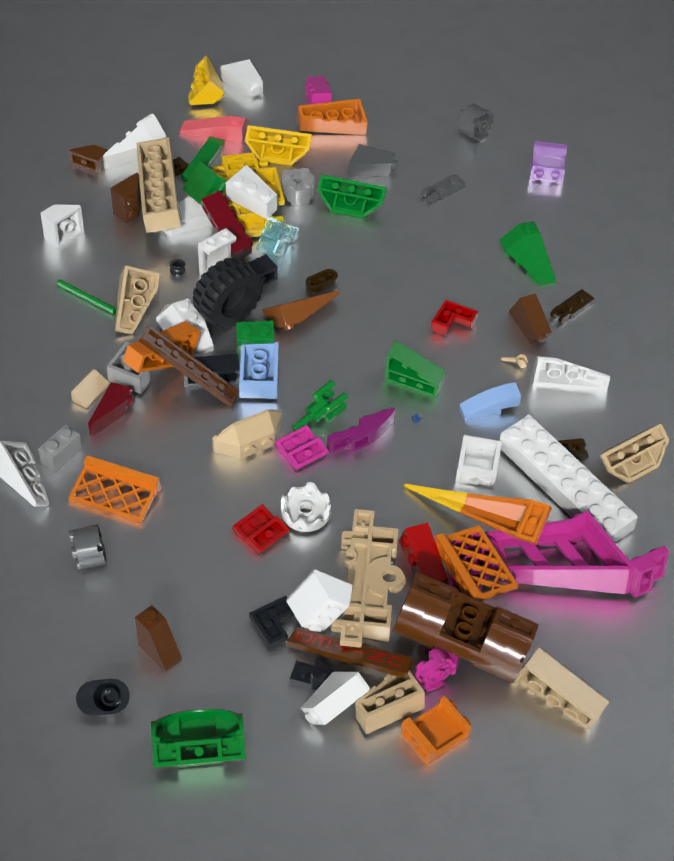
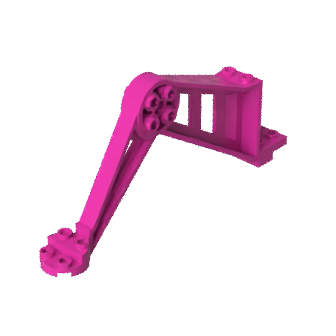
[414,510,669,692]

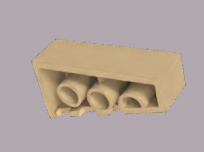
[514,647,609,729]

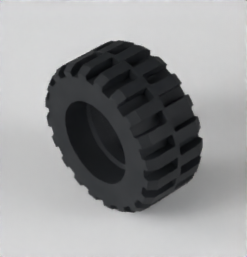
[192,257,263,328]

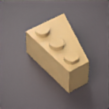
[355,671,425,734]

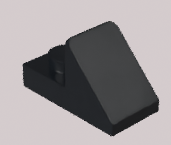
[290,658,334,690]

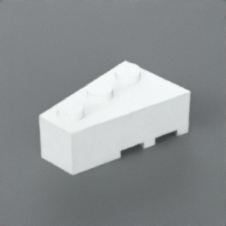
[226,165,277,219]

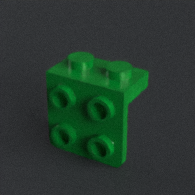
[236,320,274,346]

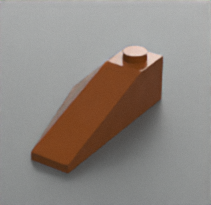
[262,290,340,330]

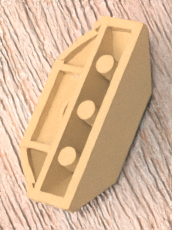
[212,409,282,459]
[600,423,670,483]

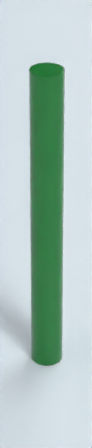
[57,279,117,315]

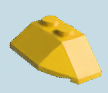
[245,125,312,166]

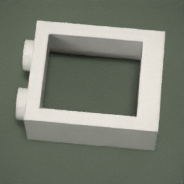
[455,435,502,489]

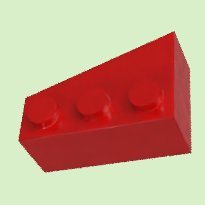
[398,522,448,583]

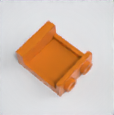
[401,695,472,765]

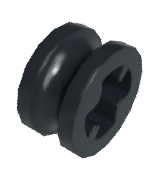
[170,259,186,276]

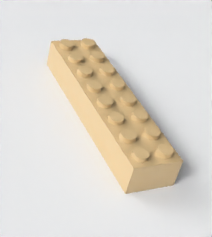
[136,137,181,233]

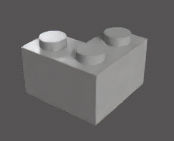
[107,342,150,394]

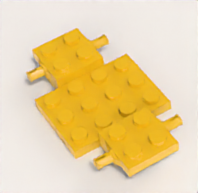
[212,152,285,237]

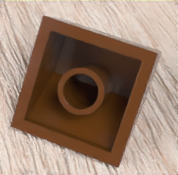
[110,173,141,224]

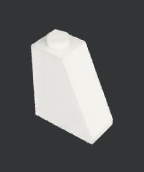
[220,59,263,97]
[162,196,212,236]
[301,672,370,725]

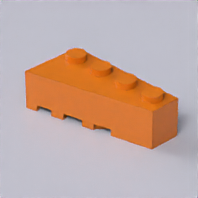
[297,99,367,135]

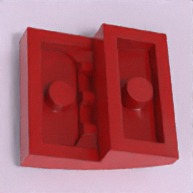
[232,504,290,554]

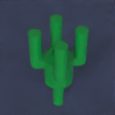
[291,380,348,431]

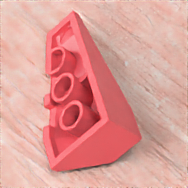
[180,116,250,143]

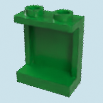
[183,161,228,205]

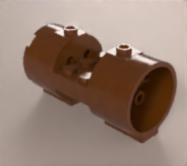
[392,572,539,683]

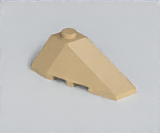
[115,265,160,335]

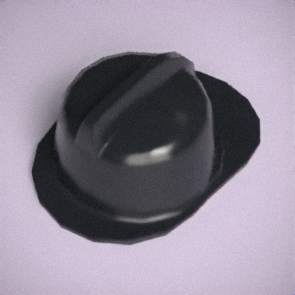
[76,678,130,716]

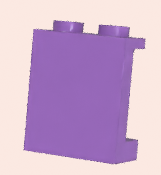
[530,141,567,182]

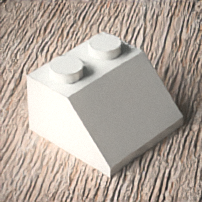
[41,204,84,249]

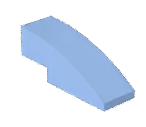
[459,382,521,420]

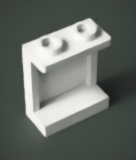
[198,228,236,275]

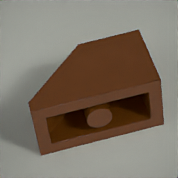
[69,145,108,174]

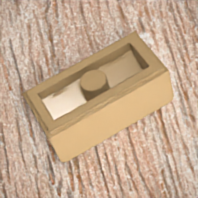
[71,369,110,409]

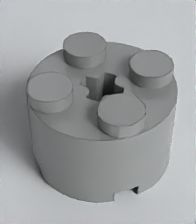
[281,168,315,206]

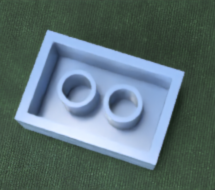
[239,342,279,399]

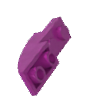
[327,407,395,453]

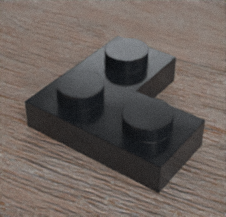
[249,596,295,649]

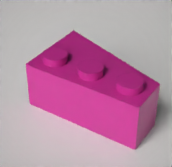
[305,76,332,104]

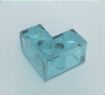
[256,217,299,258]

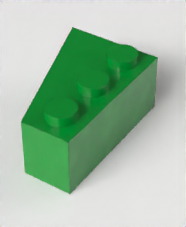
[385,340,446,398]

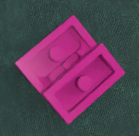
[274,425,329,470]

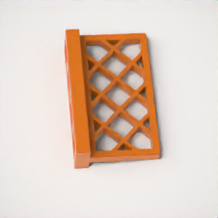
[68,455,162,524]
[435,525,518,601]

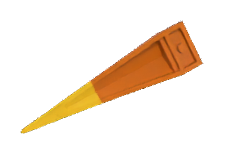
[404,484,552,545]

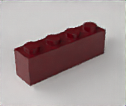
[201,191,253,259]

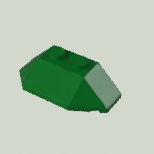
[317,174,387,219]

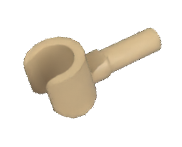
[501,354,528,368]

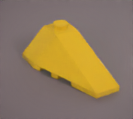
[188,56,224,105]

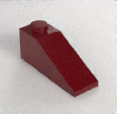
[88,382,135,436]

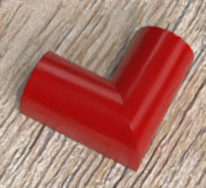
[431,300,478,335]

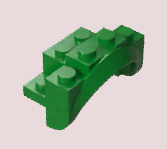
[151,709,246,768]

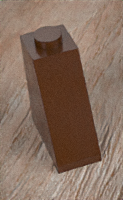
[509,293,552,343]
[135,605,182,672]

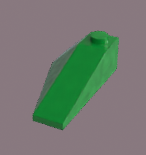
[500,221,556,286]

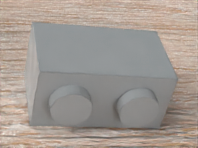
[38,425,82,473]

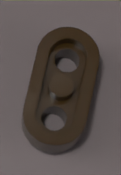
[305,269,338,293]

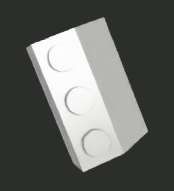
[287,569,353,633]

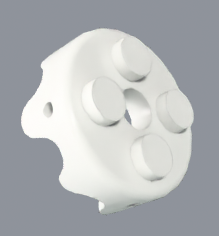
[281,482,331,532]

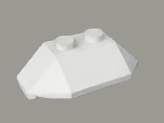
[156,298,214,354]

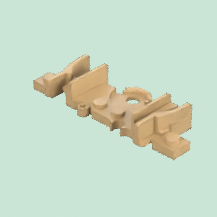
[331,509,406,647]

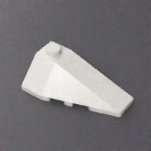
[103,113,166,170]
[533,355,610,391]
[0,441,49,507]

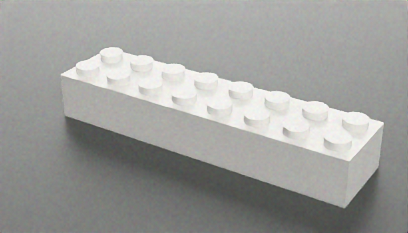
[499,414,638,543]

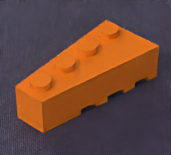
[123,321,201,373]

